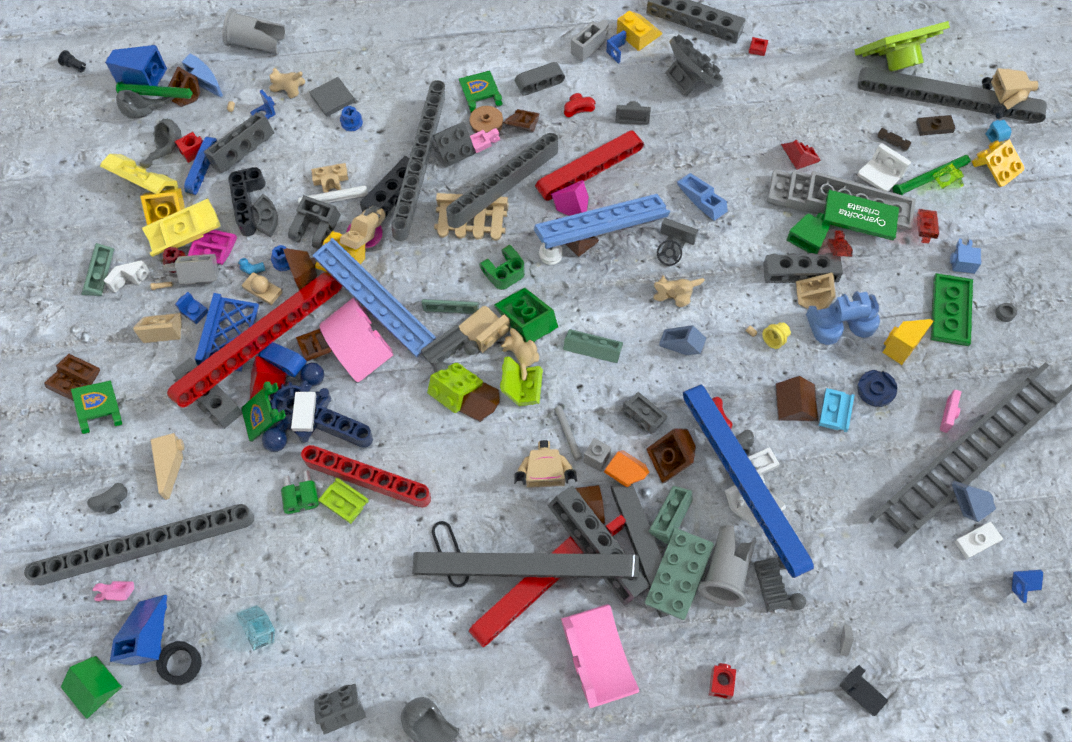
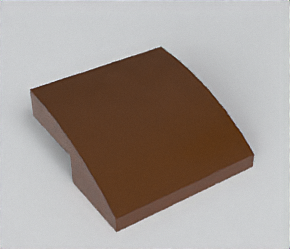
[44,354,100,401]

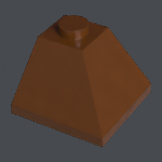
[283,248,317,290]
[646,428,696,483]

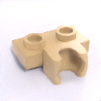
[311,163,349,193]

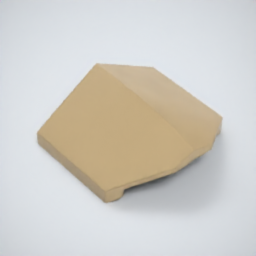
[796,273,836,310]

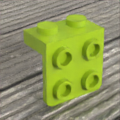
[500,356,543,407]
[427,363,483,413]

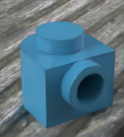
[985,120,1012,143]

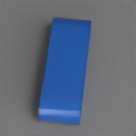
[257,342,307,377]

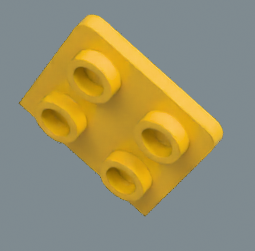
[971,139,1025,187]

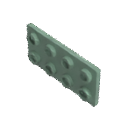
[645,528,714,620]

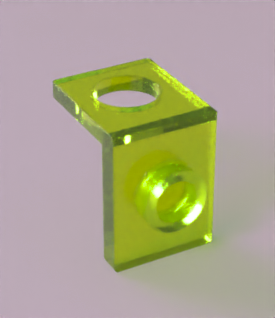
[933,163,964,189]

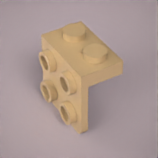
[459,306,510,353]

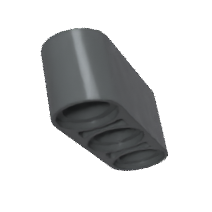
[514,62,565,95]

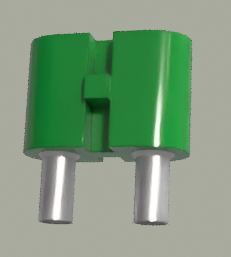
[281,471,319,514]

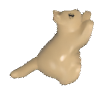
[269,68,305,98]
[653,275,705,307]
[501,328,539,381]

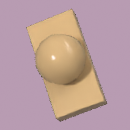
[241,272,283,305]

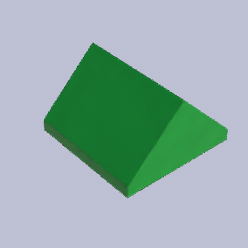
[61,656,122,719]

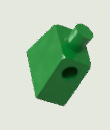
[786,213,830,254]

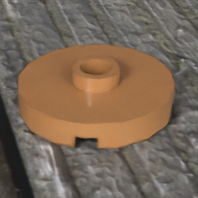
[469,106,503,133]

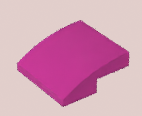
[188,230,237,265]

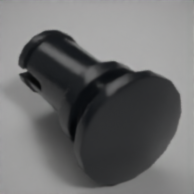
[58,50,86,73]

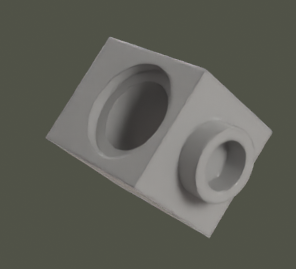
[583,438,611,472]

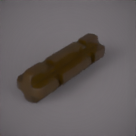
[877,128,912,151]

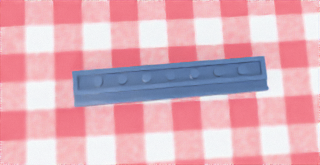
[534,194,670,249]
[312,238,436,358]

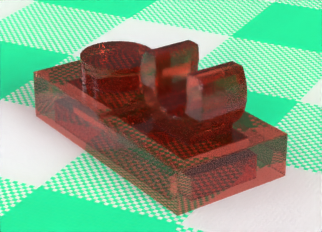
[917,209,939,244]
[827,230,853,257]

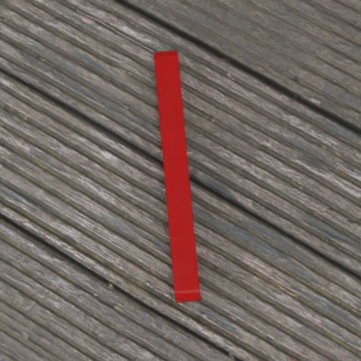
[167,272,342,408]

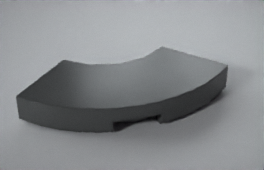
[252,194,278,237]

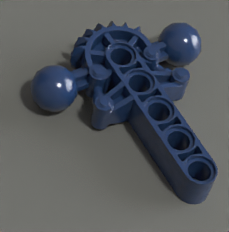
[262,362,373,452]

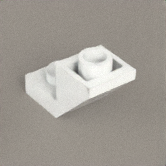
[104,261,150,293]

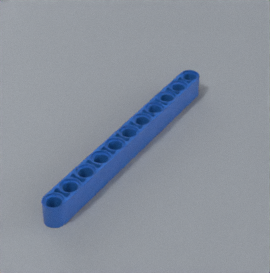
[683,384,814,578]

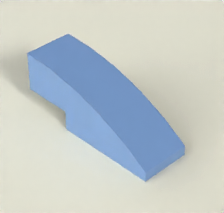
[182,53,223,97]
[677,173,728,221]

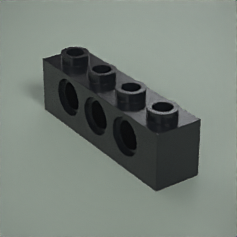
[360,156,409,218]

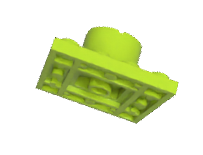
[854,21,950,72]

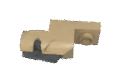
[340,206,385,250]

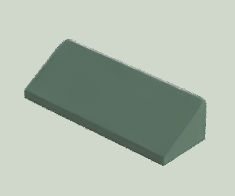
[81,243,114,296]
[421,299,480,314]
[563,329,623,363]
[649,486,693,545]

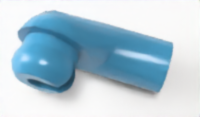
[238,258,266,275]

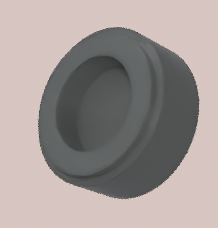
[995,303,1017,322]

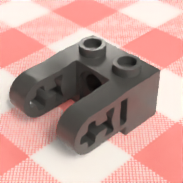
[288,195,341,249]

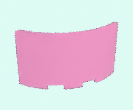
[319,297,393,382]
[561,604,639,708]

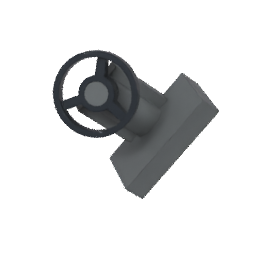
[657,218,698,266]

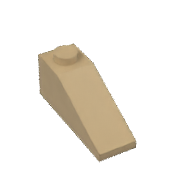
[150,433,185,500]

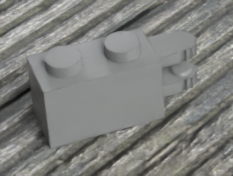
[571,20,609,62]
[163,254,219,285]

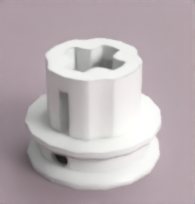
[539,243,563,265]

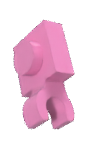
[470,128,500,153]
[93,581,134,601]

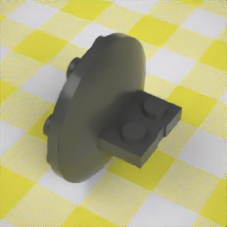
[665,34,723,96]

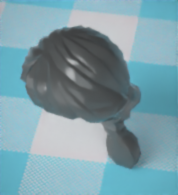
[116,90,174,118]
[140,118,182,168]

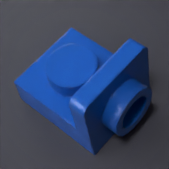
[175,292,208,324]

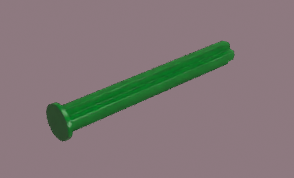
[116,81,193,99]
[892,155,971,195]

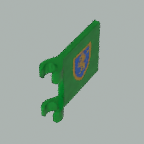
[458,70,503,113]
[71,380,122,434]
[241,382,285,442]

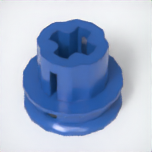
[340,106,363,131]
[271,245,290,271]

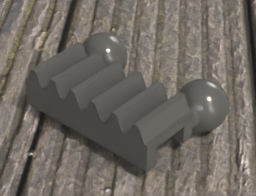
[421,325,479,373]
[754,556,806,613]

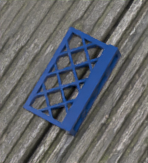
[195,293,259,372]

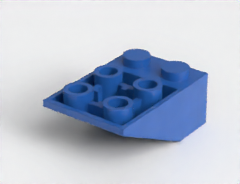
[110,595,167,666]

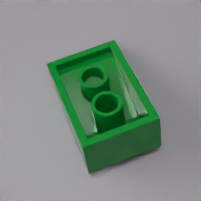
[494,287,559,342]

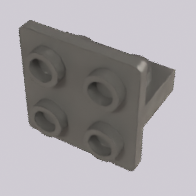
[433,122,476,167]
[314,684,366,735]

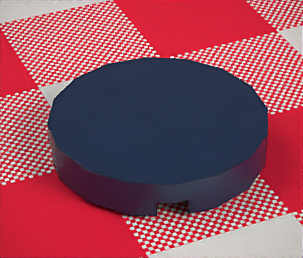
[857,370,897,407]

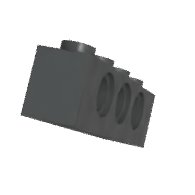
[204,113,275,173]
[763,253,843,283]
[172,358,242,429]

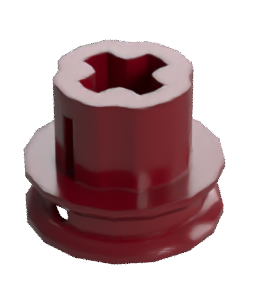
[163,247,186,273]

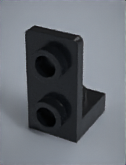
[839,665,888,716]

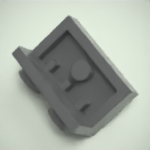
[622,392,668,435]

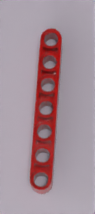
[535,130,644,201]
[301,445,431,508]
[468,536,584,647]

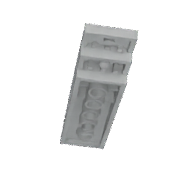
[767,170,916,230]

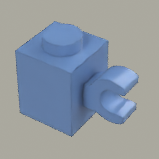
[950,239,981,274]

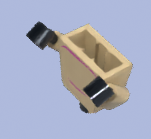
[982,68,1038,119]
[514,440,577,488]

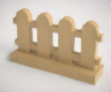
[434,193,509,241]

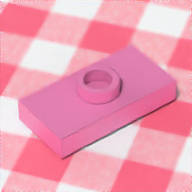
[940,390,961,433]

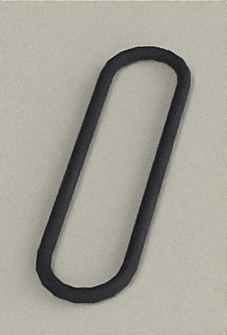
[432,521,469,587]

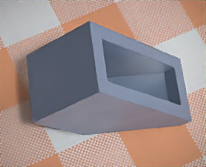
[659,325,706,355]
[951,481,996,522]

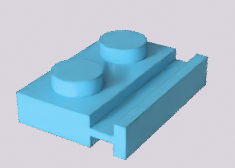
[818,388,855,433]

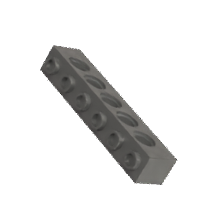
[646,0,746,44]
[547,486,650,606]

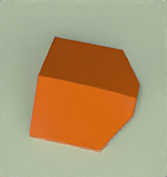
[604,450,650,487]

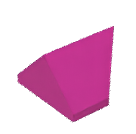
[551,180,589,216]

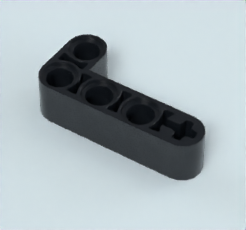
[228,167,266,237]

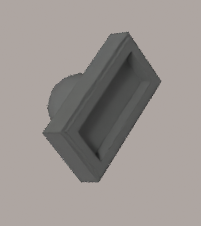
[615,101,651,124]

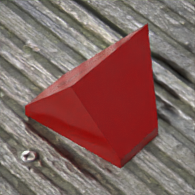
[781,140,821,170]
[249,356,287,400]

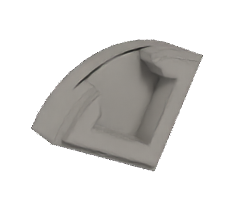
[840,625,854,656]

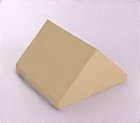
[133,313,182,343]

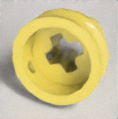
[762,322,791,349]

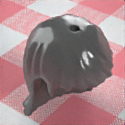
[401,697,459,742]

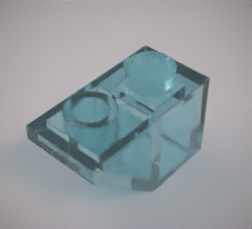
[236,605,275,651]

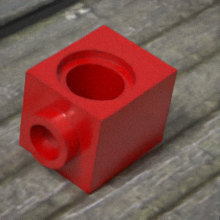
[175,132,203,163]
[709,663,736,700]

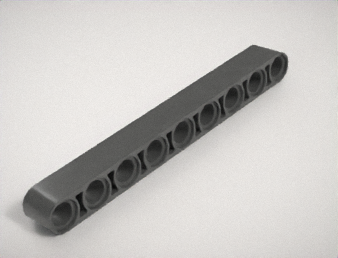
[446,133,558,228]

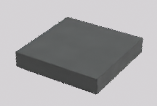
[309,77,355,117]

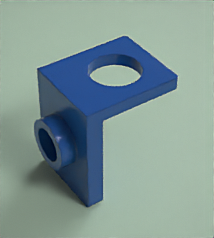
[606,30,626,64]
[250,89,276,119]
[1012,569,1043,603]

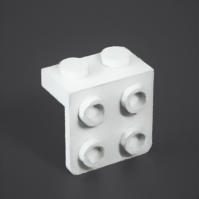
[857,143,911,192]
[725,472,786,527]

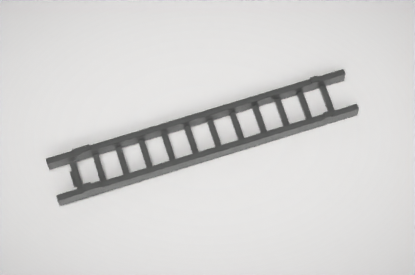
[869,362,1072,549]

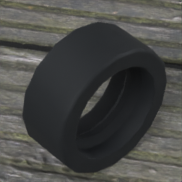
[156,641,202,685]

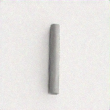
[554,406,582,461]

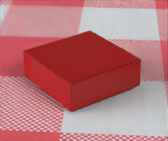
[749,37,769,56]
[605,515,626,537]

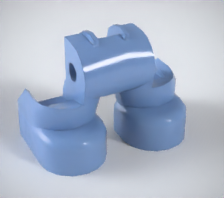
[806,291,880,345]

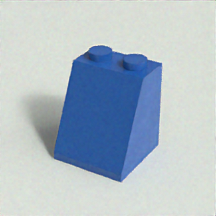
[105,45,167,86]

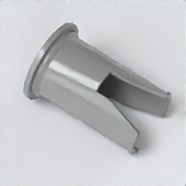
[222,8,285,54]
[698,525,757,607]

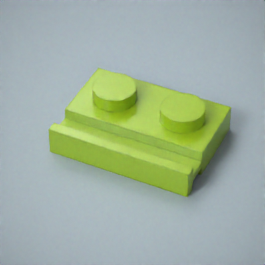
[318,477,369,524]

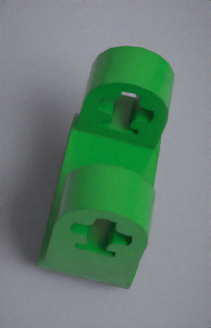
[479,245,525,290]

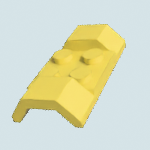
[100,154,178,194]
[142,199,220,257]

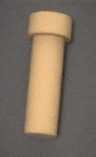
[151,282,173,290]

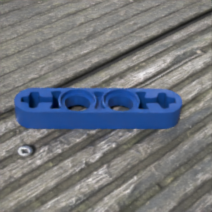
[184,136,217,195]

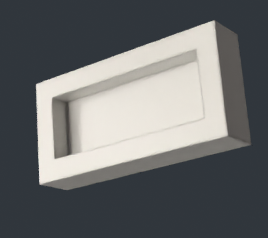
[291,392,316,432]

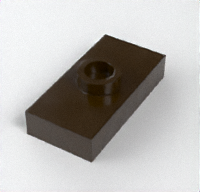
[916,115,956,136]

